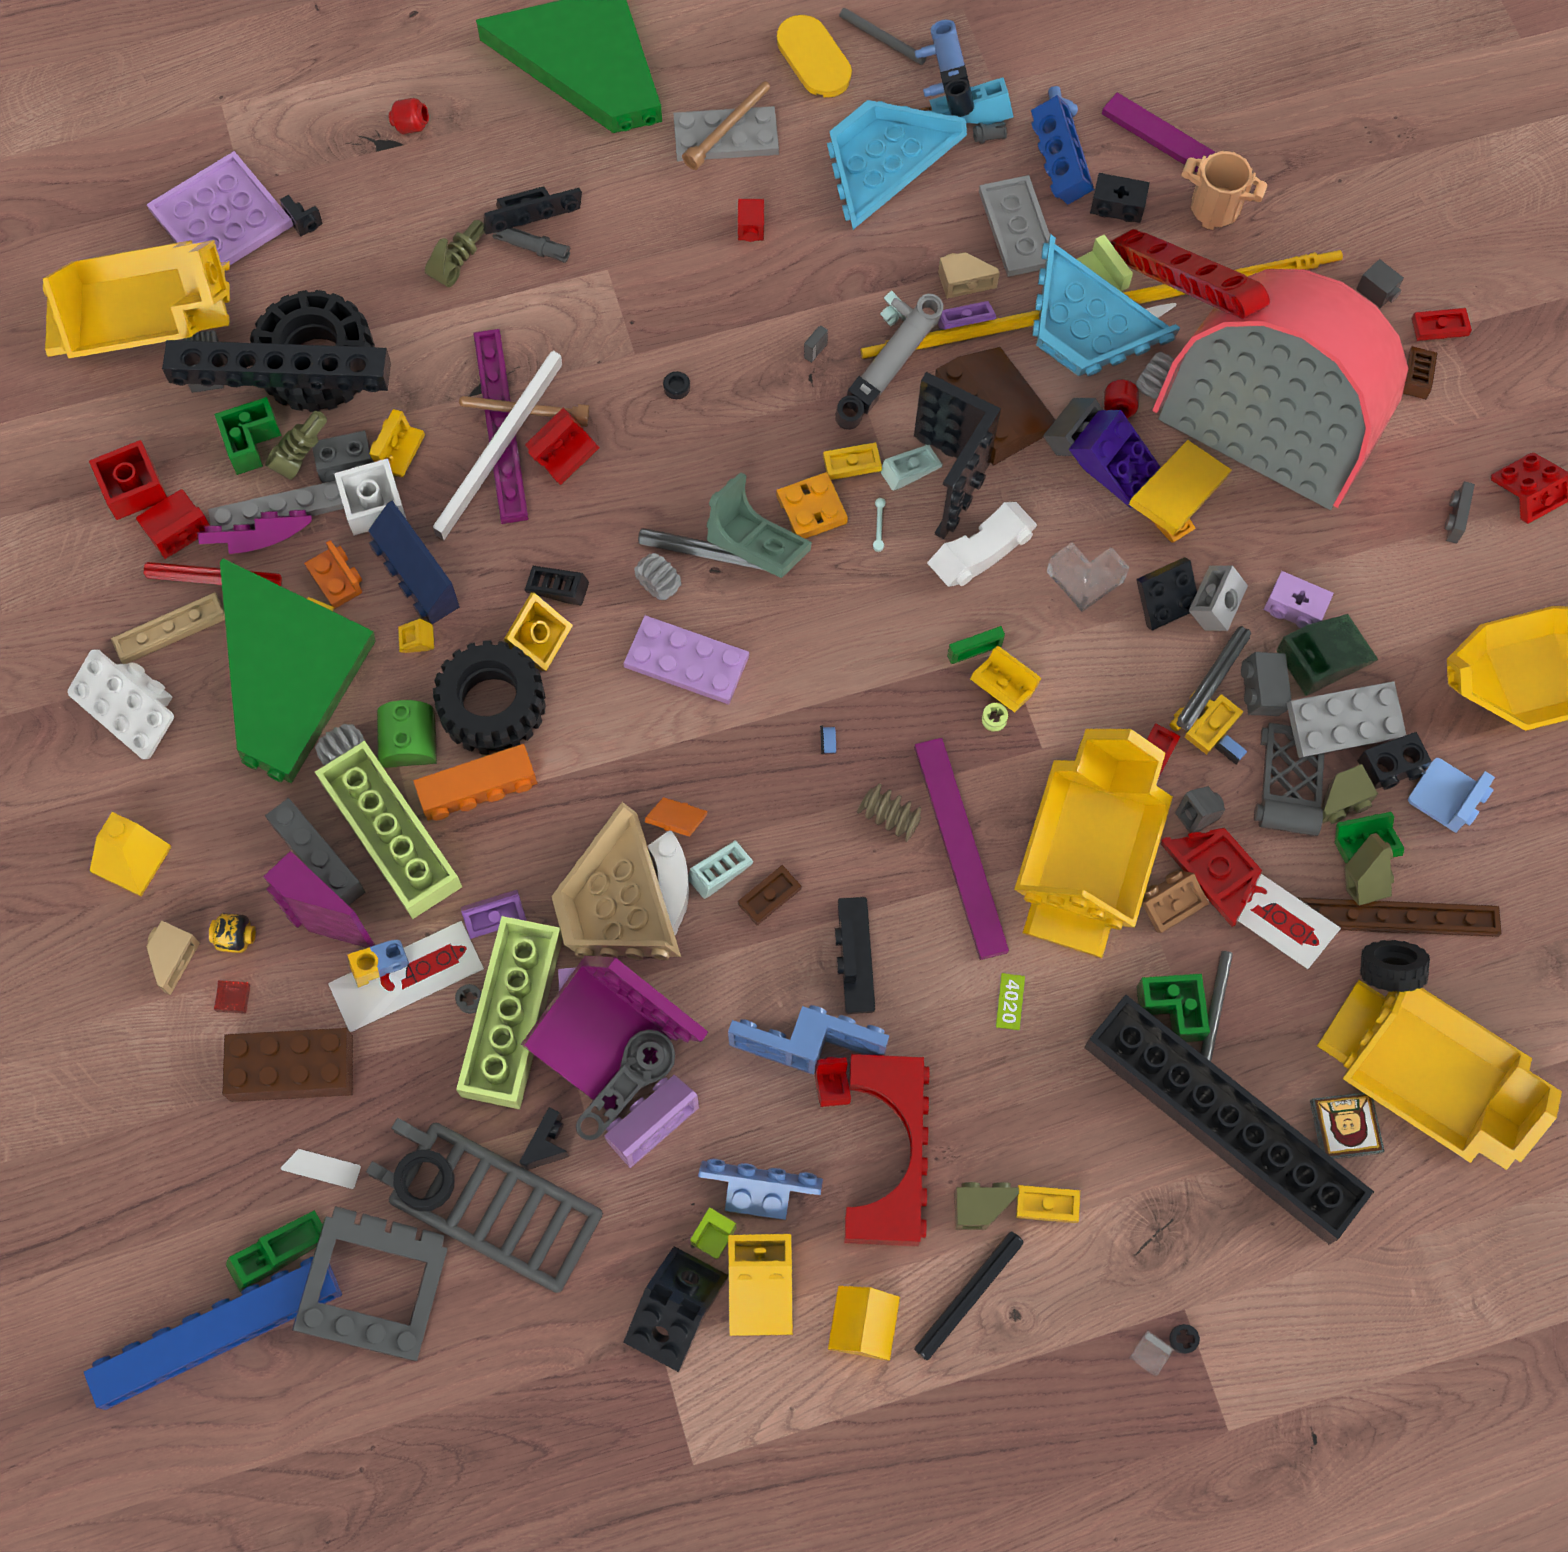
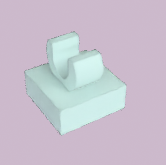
[880,290,906,327]

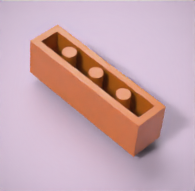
[413,744,537,821]

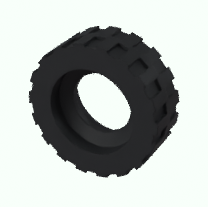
[1360,940,1430,992]

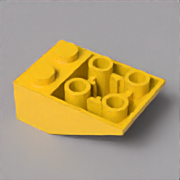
[728,1234,793,1336]

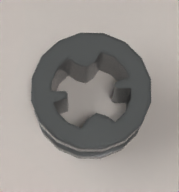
[455,984,482,1014]

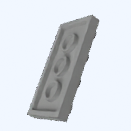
[673,106,779,161]
[979,175,1050,277]
[1286,681,1406,758]

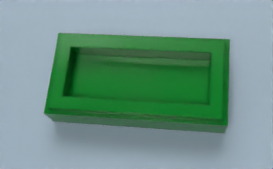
[947,626,1005,664]

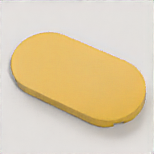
[777,15,852,98]

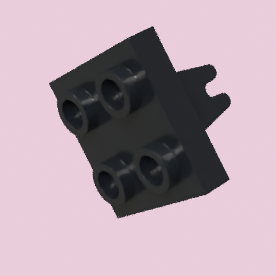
[1136,557,1197,631]

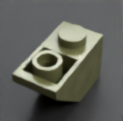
[1321,764,1378,824]
[1345,833,1394,906]
[954,1182,1019,1230]

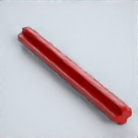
[143,562,282,586]

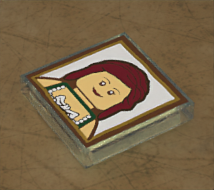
[1310,1093,1385,1159]

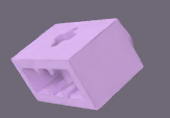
[1263,571,1334,632]

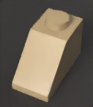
[938,252,999,299]
[146,921,200,995]

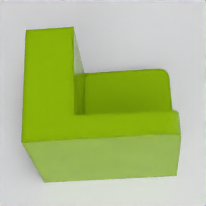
[690,1207,737,1259]

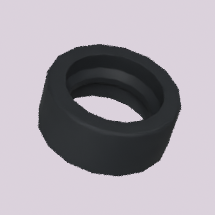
[393,1149,455,1211]

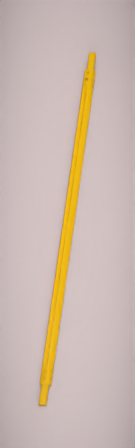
[860,250,1343,359]

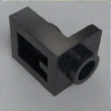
[280,195,323,237]

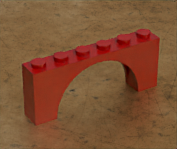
[844,1054,930,1246]

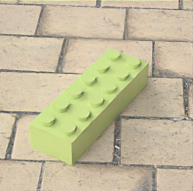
[315,741,462,919]
[456,916,563,1109]

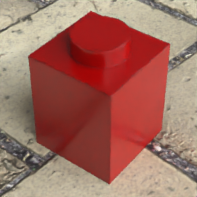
[738,199,764,242]

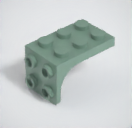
[706,473,812,578]

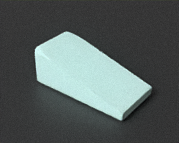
[880,445,943,491]

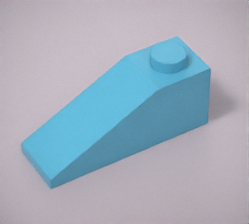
[929,77,1014,125]

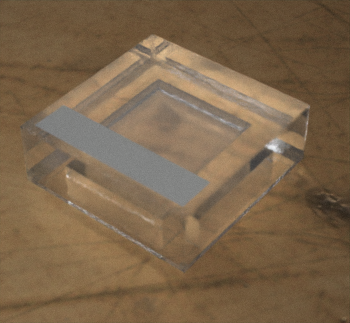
[1129,1330,1174,1377]

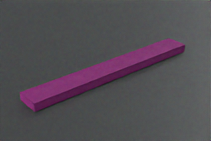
[473,329,529,524]
[914,738,1009,960]

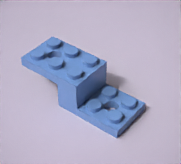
[728,1005,889,1075]

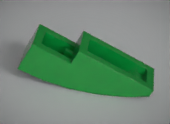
[226,1210,323,1292]

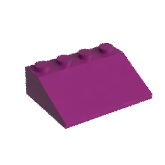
[263,851,375,948]

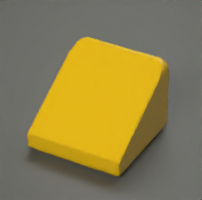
[398,619,434,653]

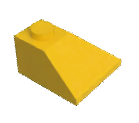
[90,812,172,897]

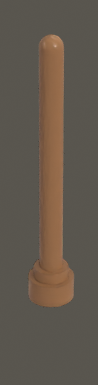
[682,81,770,170]
[459,396,589,427]

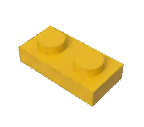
[823,442,882,480]
[1016,1185,1080,1223]

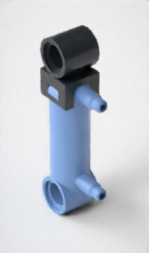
[915,19,974,117]

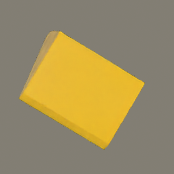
[504,593,573,671]
[828,1286,900,1361]

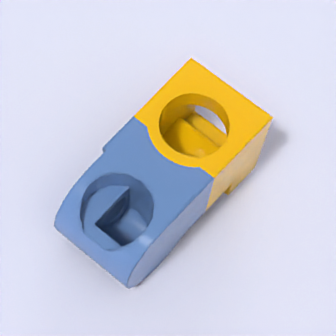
[347,940,409,988]

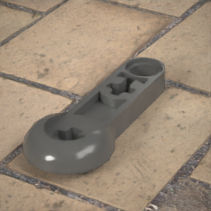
[575,1030,675,1140]

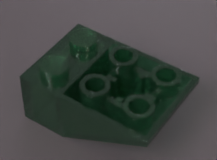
[1276,614,1378,696]

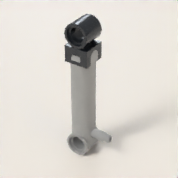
[835,293,943,430]

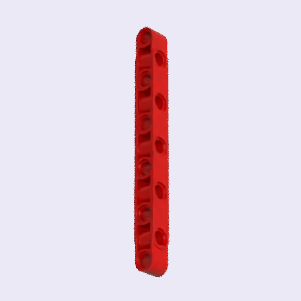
[1110,229,1270,319]

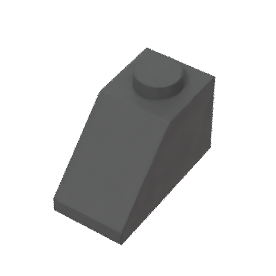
[1175,786,1226,833]

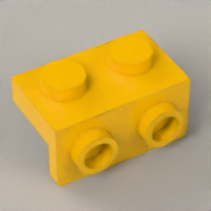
[369,409,425,477]
[970,646,1041,713]

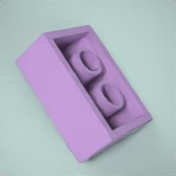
[604,1075,699,1168]

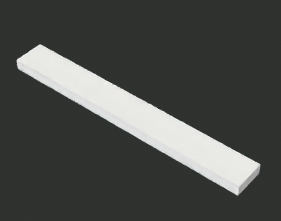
[433,351,562,540]

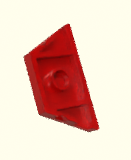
[1161,828,1262,927]

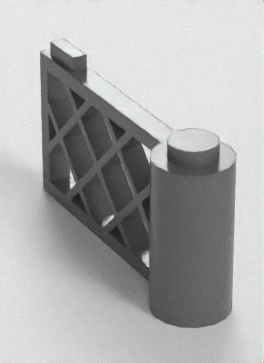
[1254,723,1325,836]

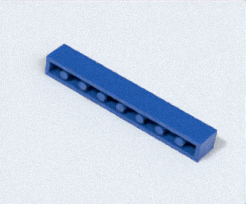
[84,1257,342,1410]

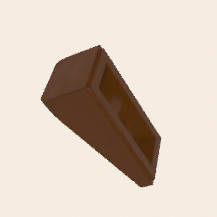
[1403,346,1438,400]

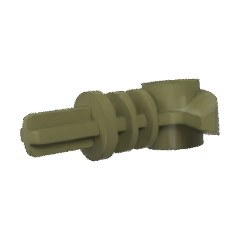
[425,220,485,287]
[265,411,327,480]

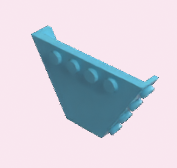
[827,100,967,230]
[1032,234,1180,376]

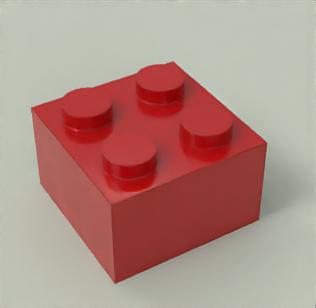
[89,440,167,520]

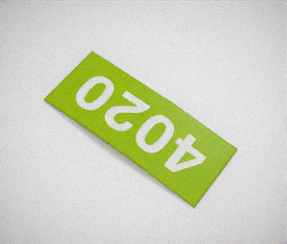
[996,973,1025,1030]

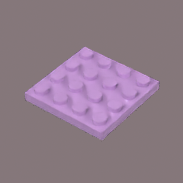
[147,151,294,265]

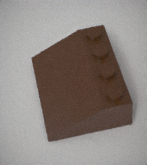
[935,347,1056,466]

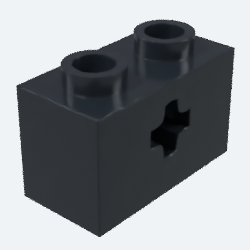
[1090,173,1150,223]

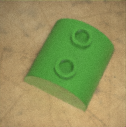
[377,700,437,768]

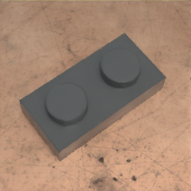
[1444,481,1475,544]

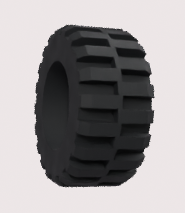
[433,640,546,755]

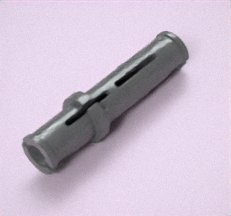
[492,228,571,263]

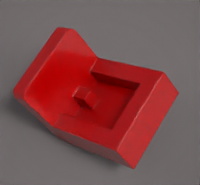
[814,1056,851,1107]

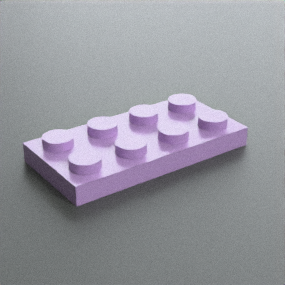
[624,615,749,705]

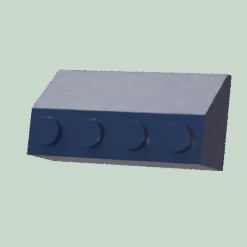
[368,500,460,624]

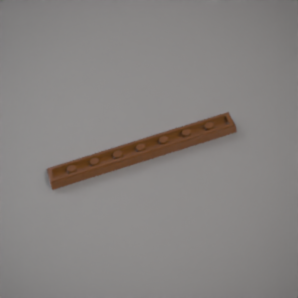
[1296,897,1501,937]

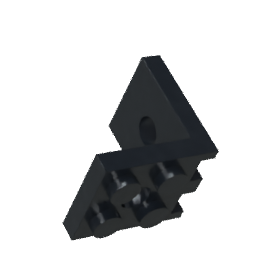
[623,1246,729,1372]

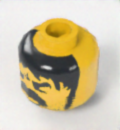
[209,913,256,953]

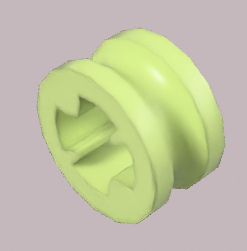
[982,703,1008,732]

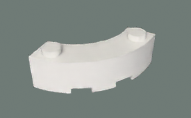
[927,502,1037,587]
[647,831,689,935]

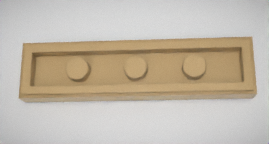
[111,592,225,664]

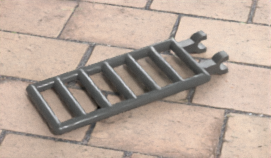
[366,1117,603,1293]

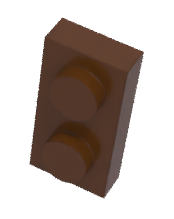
[738,865,802,925]

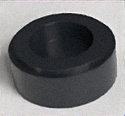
[663,371,690,400]

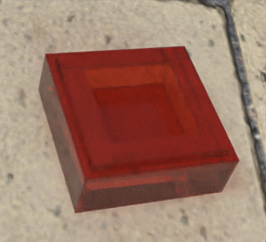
[214,980,250,1014]

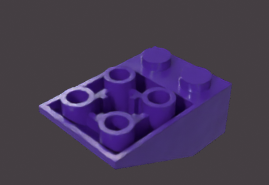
[1069,410,1161,508]

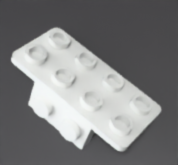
[68,650,174,759]

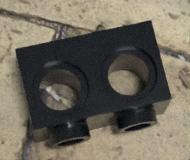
[1357,732,1432,790]

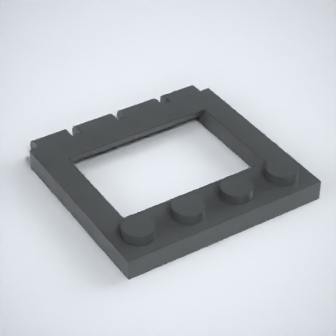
[292,1206,448,1361]

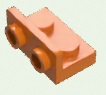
[304,540,362,609]

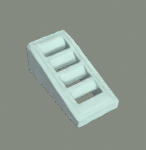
[688,840,753,899]

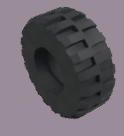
[250,290,375,412]

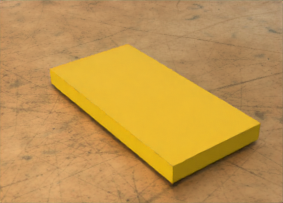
[1129,440,1232,536]

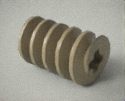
[857,783,922,842]

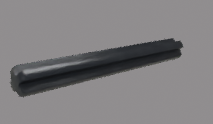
[914,1231,1024,1360]

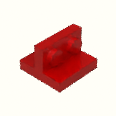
[525,407,600,485]

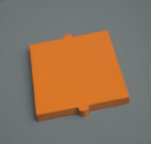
[645,797,707,837]

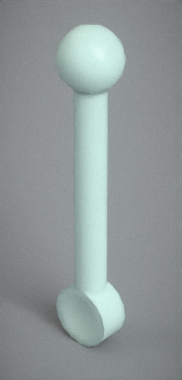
[873,498,886,552]

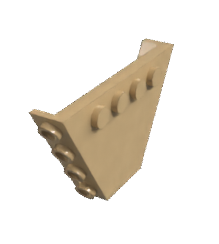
[551,802,681,961]

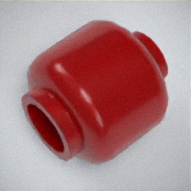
[388,98,429,134]
[1104,379,1139,418]

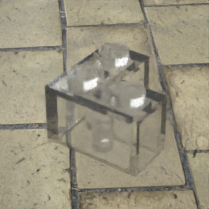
[1047,542,1130,612]

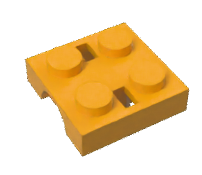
[776,472,848,539]

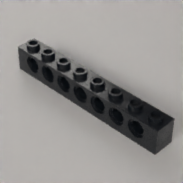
[162,340,391,392]

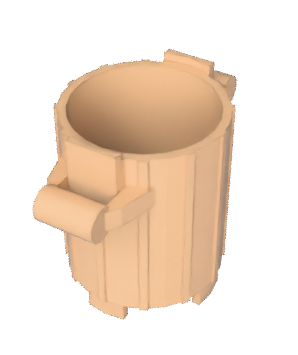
[1182,151,1267,230]

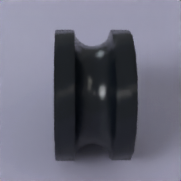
[1169,1324,1200,1354]

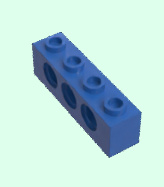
[1031,95,1095,205]

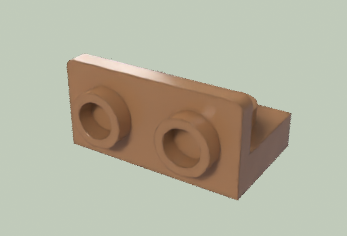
[1141,870,1209,933]

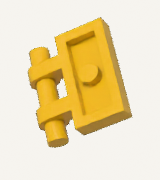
[1169,690,1244,755]

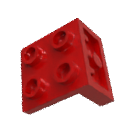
[1491,453,1568,524]
[136,489,210,559]

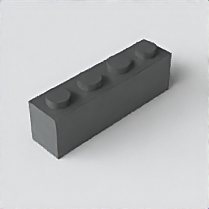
[265,798,366,906]

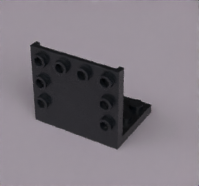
[914,372,1001,539]

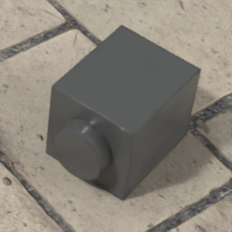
[1356,259,1404,308]

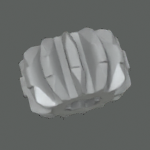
[1136,351,1174,399]
[634,553,681,600]
[315,724,365,765]

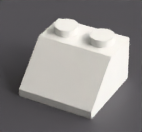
[334,458,407,536]

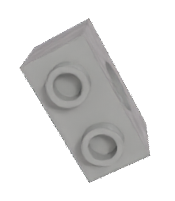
[1189,566,1248,631]

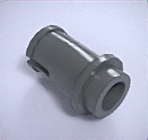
[973,122,1007,144]

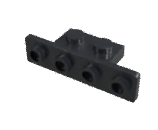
[483,186,582,235]
[835,897,875,1014]

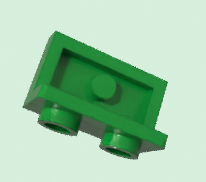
[1334,812,1404,864]

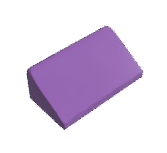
[938,301,996,329]
[461,890,527,939]

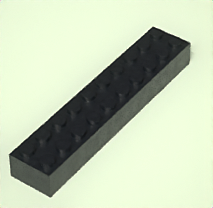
[1084,995,1374,1245]

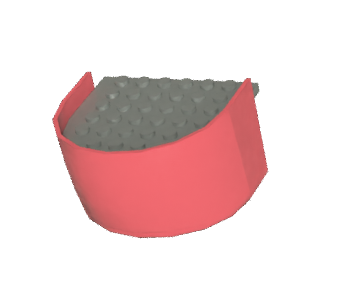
[1152,269,1408,510]

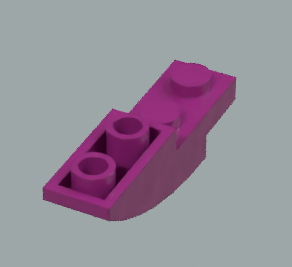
[198,510,313,554]

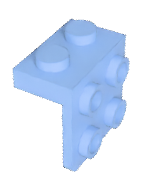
[1408,758,1495,833]

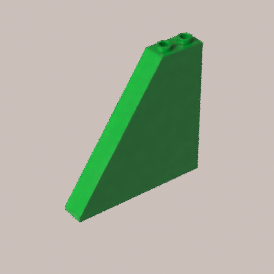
[476,0,662,133]
[220,558,376,783]

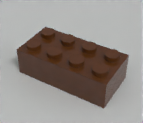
[222,1028,353,1102]

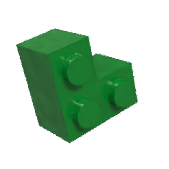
[214,397,282,475]
[1136,974,1210,1042]

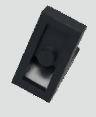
[519,1107,569,1170]

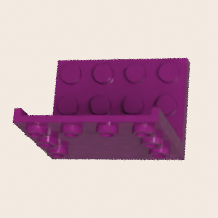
[521,955,708,1116]

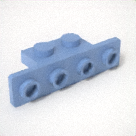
[698,1159,823,1220]

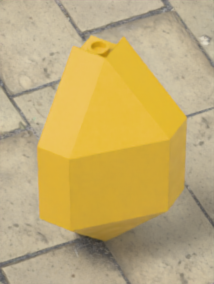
[1447,606,1568,731]

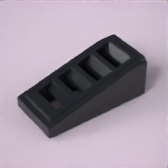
[525,565,589,606]

